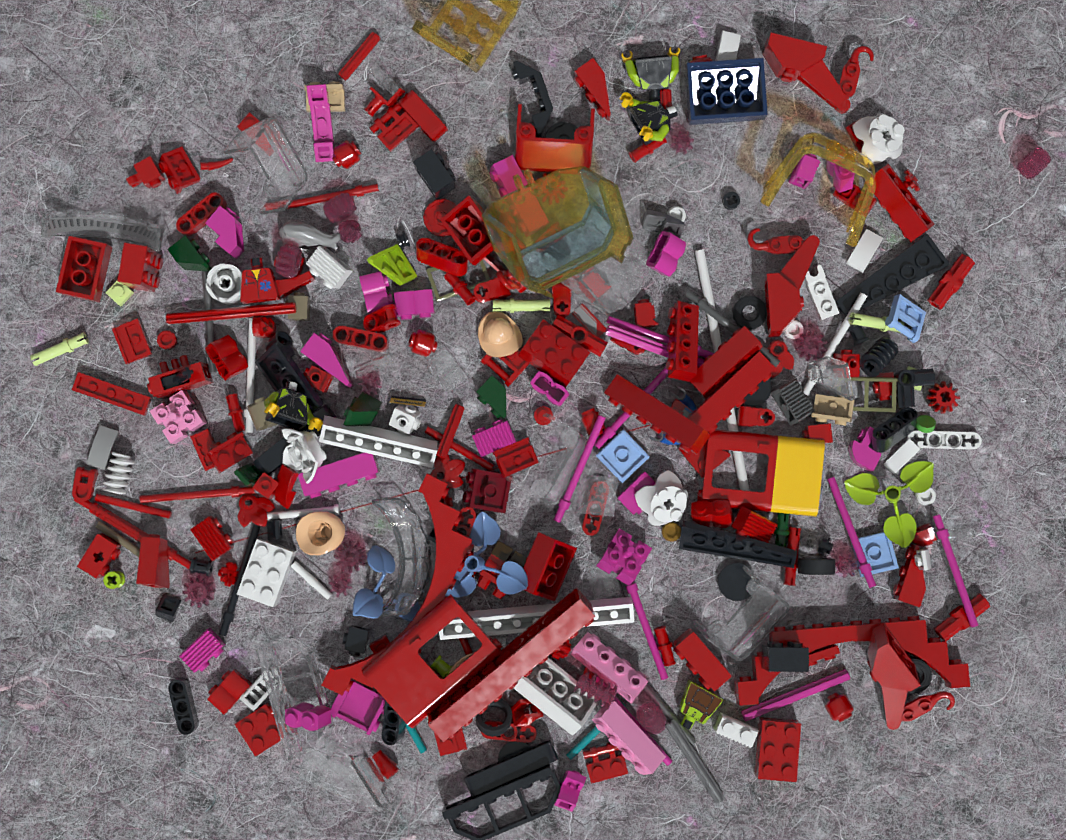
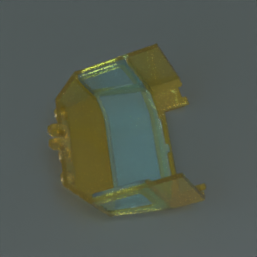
[482,166,633,298]

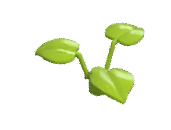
[844,461,934,548]

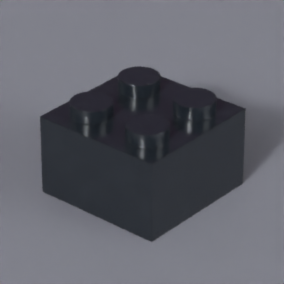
[413,149,456,200]
[762,641,809,672]

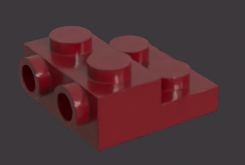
[463,468,512,513]

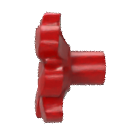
[903,169,920,192]
[218,562,238,587]

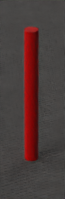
[424,426,494,471]
[95,493,172,519]

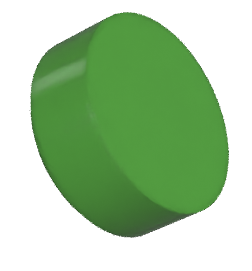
[916,415,936,433]

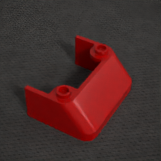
[515,104,595,174]

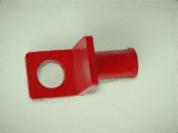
[364,86,406,117]

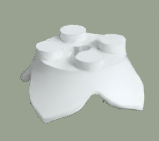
[852,113,905,165]
[281,428,326,484]
[634,470,689,526]

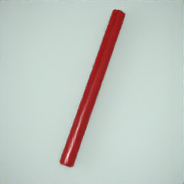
[166,302,297,324]

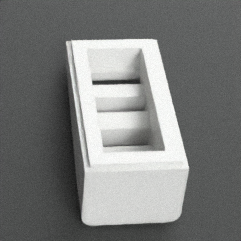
[239,669,280,712]

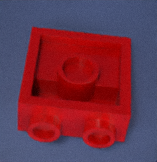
[234,702,289,757]

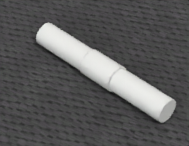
[291,561,333,600]

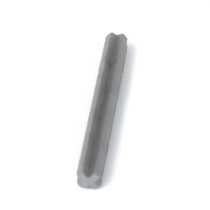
[665,719,725,804]

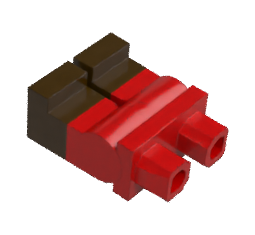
[477,540,527,599]

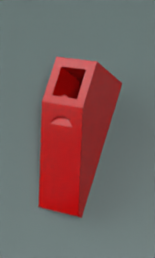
[574,58,611,121]
[893,544,926,607]

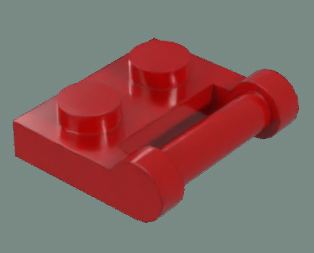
[480,350,529,387]

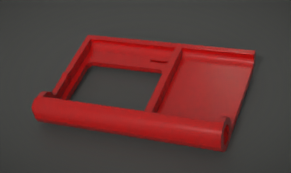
[362,594,503,729]

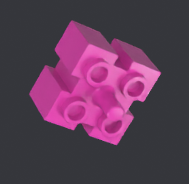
[596,528,652,586]

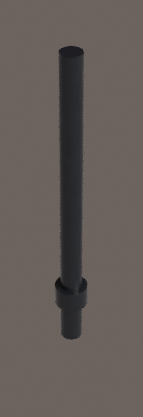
[219,523,261,636]

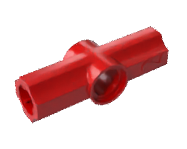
[927,254,975,310]
[552,315,608,357]
[934,593,991,641]

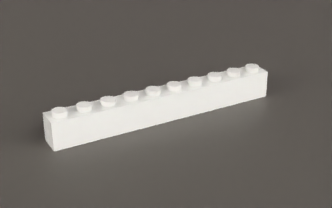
[439,597,634,640]

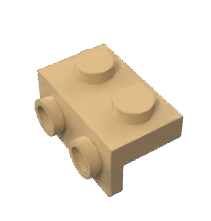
[304,81,345,112]
[811,394,855,426]

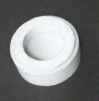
[784,320,803,339]
[915,487,936,505]

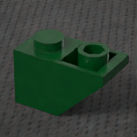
[167,235,212,272]
[476,375,507,419]
[343,392,383,426]

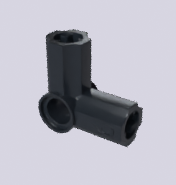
[894,368,935,408]

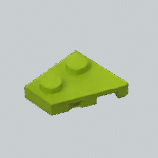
[367,244,417,286]

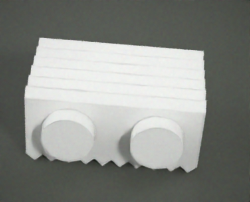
[306,246,353,289]
[714,712,759,748]

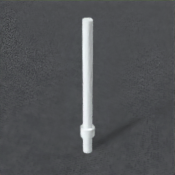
[802,293,867,396]
[244,318,256,433]

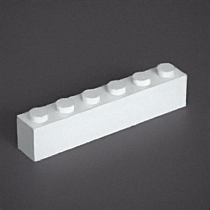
[319,415,438,468]

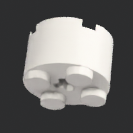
[206,264,242,305]

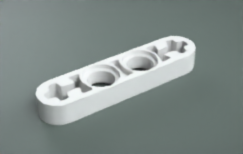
[905,431,982,450]

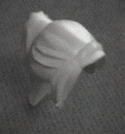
[279,219,341,253]

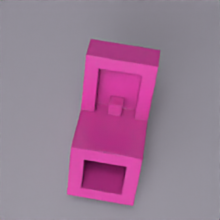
[848,426,882,471]
[554,770,586,812]

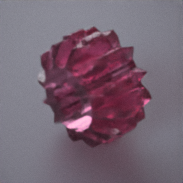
[1017,147,1051,179]
[323,193,357,223]
[275,244,303,278]
[795,330,828,362]
[334,540,367,573]
[182,575,216,608]

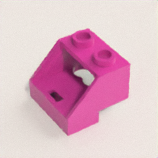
[205,206,244,259]

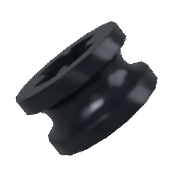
[722,192,740,210]
[395,231,411,250]

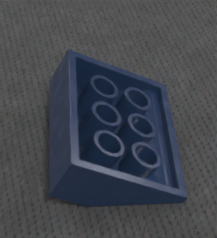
[687,58,768,125]

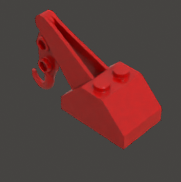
[762,33,874,114]
[440,195,529,293]
[747,228,820,337]
[867,623,955,730]

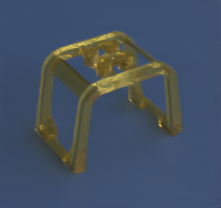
[412,0,522,73]
[760,133,876,247]

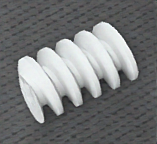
[103,452,135,494]

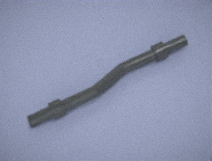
[685,290,781,367]

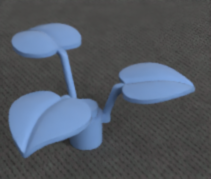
[446,512,528,597]
[353,545,420,622]

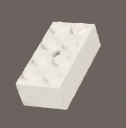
[514,658,600,735]

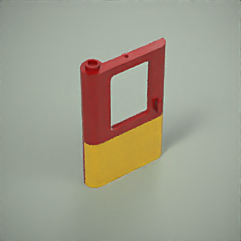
[697,429,825,517]

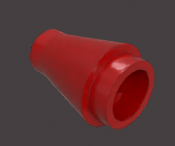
[372,750,399,780]

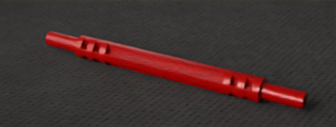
[74,496,191,569]

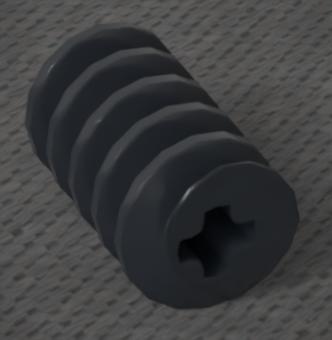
[859,338,899,377]

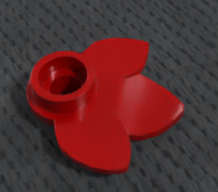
[767,340,794,378]
[430,455,465,489]
[237,494,275,527]

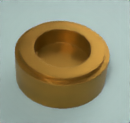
[662,522,681,542]

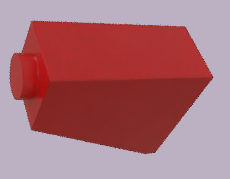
[136,534,170,588]

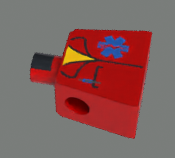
[240,258,281,304]

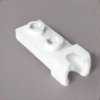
[804,265,839,321]

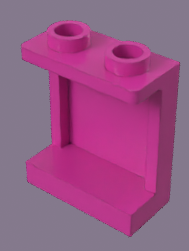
[331,679,385,735]

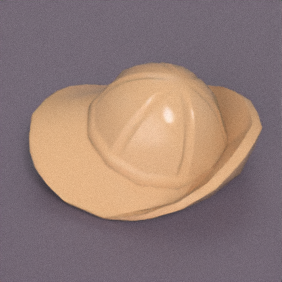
[478,312,523,357]
[296,512,345,555]

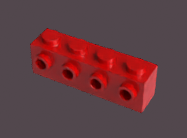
[865,163,935,242]
[666,301,699,382]
[690,326,763,399]

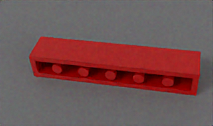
[687,351,775,434]
[604,374,711,455]

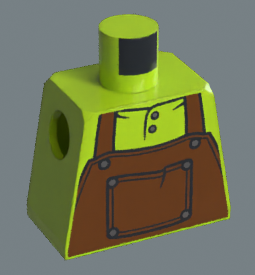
[679,680,723,730]

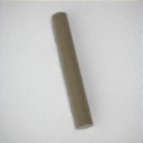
[96,521,140,557]

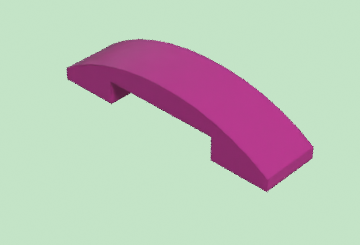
[307,84,335,162]

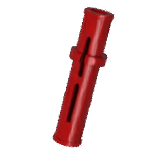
[783,527,801,586]

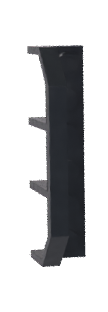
[442,763,561,840]

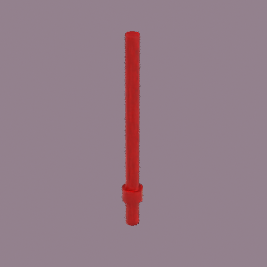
[266,183,379,213]
[139,485,256,503]

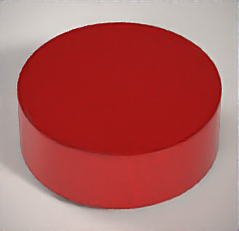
[157,330,177,350]

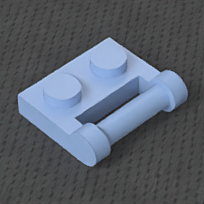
[885,294,926,343]

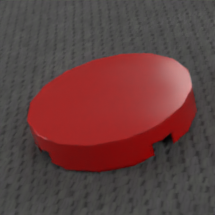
[423,199,457,237]

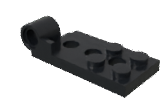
[255,331,324,414]

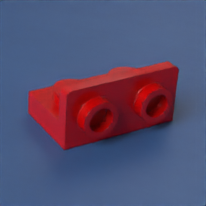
[158,146,200,194]
[207,432,253,474]

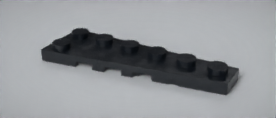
[835,234,950,317]
[679,520,797,568]

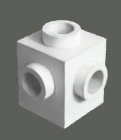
[388,404,421,434]

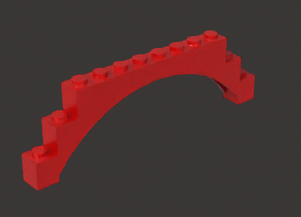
[321,473,474,696]
[734,616,970,706]

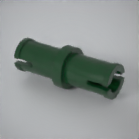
[774,513,790,548]

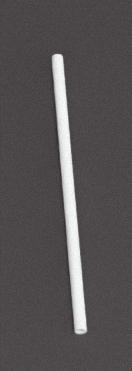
[695,249,750,491]

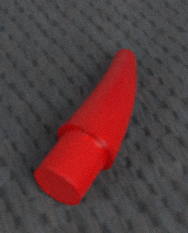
[200,158,233,171]

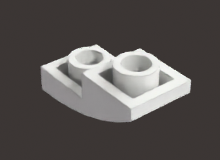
[715,30,741,61]
[846,229,883,273]
[914,547,932,570]

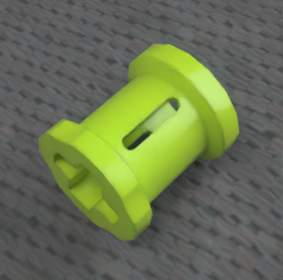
[103,571,125,589]
[430,655,453,678]

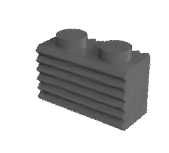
[771,379,815,426]

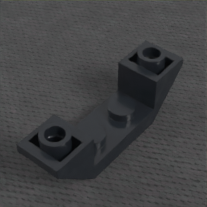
[511,61,553,138]

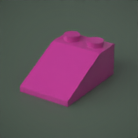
[300,333,354,389]

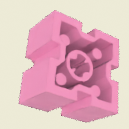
[149,390,207,444]

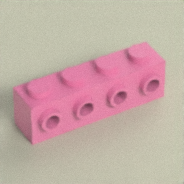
[571,632,649,704]
[592,701,666,775]

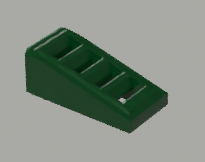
[234,463,262,486]

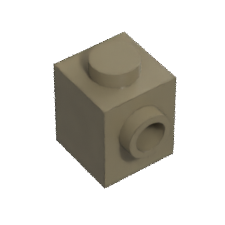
[285,292,310,321]

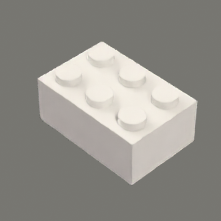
[237,538,296,607]

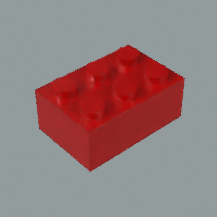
[56,236,113,303]
[117,243,163,292]
[518,319,590,388]
[523,532,577,601]
[672,628,732,692]
[754,717,801,782]

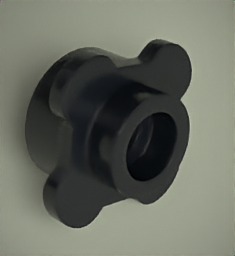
[818,538,834,557]

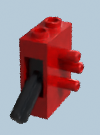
[147,355,214,399]

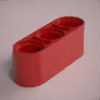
[397,90,448,143]
[176,192,227,236]
[416,238,468,276]
[333,326,389,352]

